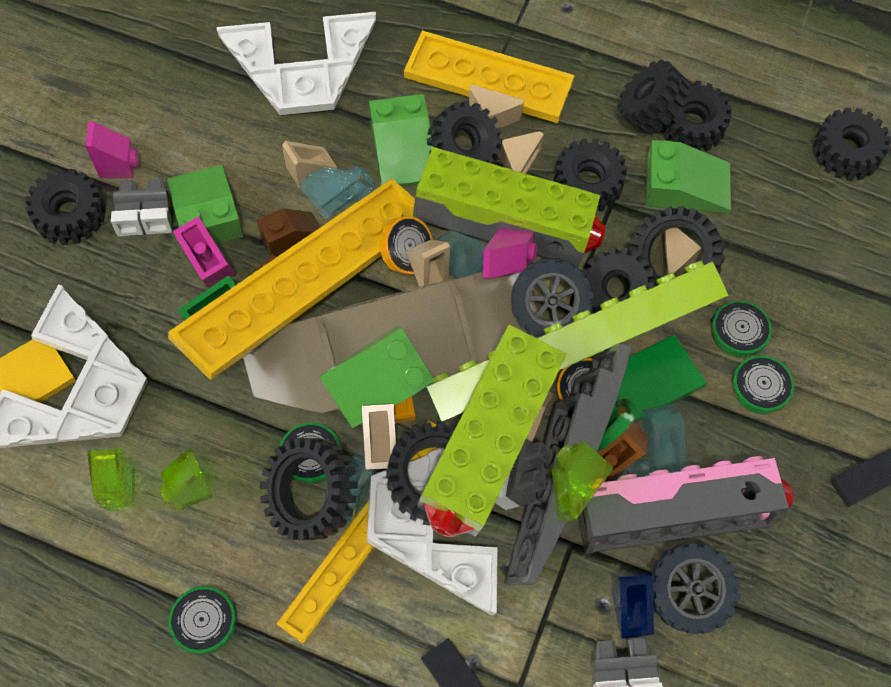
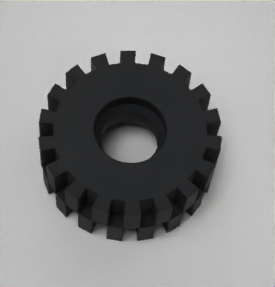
[617,60,690,134]
[660,80,732,152]
[427,101,502,164]
[813,108,891,181]
[554,138,627,212]
[25,169,106,245]
[582,248,658,314]

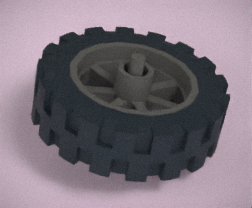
[512,258,593,337]
[648,544,740,634]

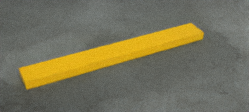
[277,420,439,645]

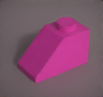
[85,122,139,178]
[173,216,235,288]
[483,228,538,278]

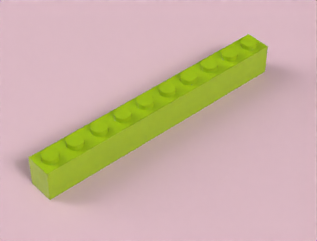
[427,260,729,422]

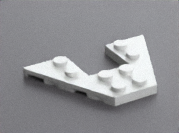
[217,12,376,115]
[0,284,148,448]
[366,448,497,616]

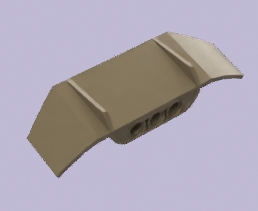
[243,272,537,413]

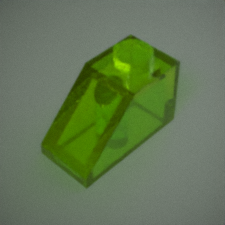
[552,441,614,522]
[87,448,135,511]
[158,448,212,511]

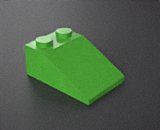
[369,94,433,187]
[645,140,731,213]
[168,165,243,244]
[319,326,435,428]

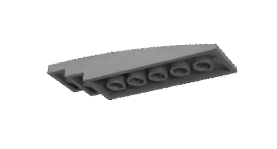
[504,343,632,586]

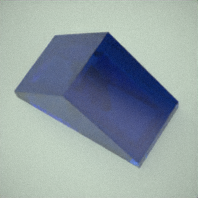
[611,574,654,639]

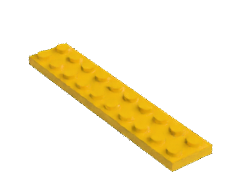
[168,179,426,380]

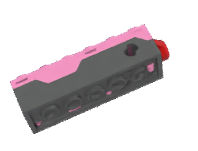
[575,456,794,554]

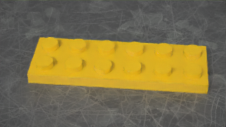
[404,31,575,123]

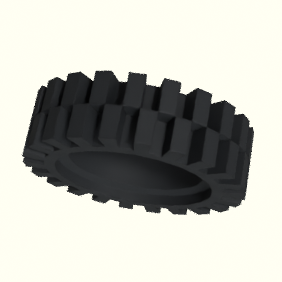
[630,206,725,280]
[386,422,457,526]
[260,438,358,541]

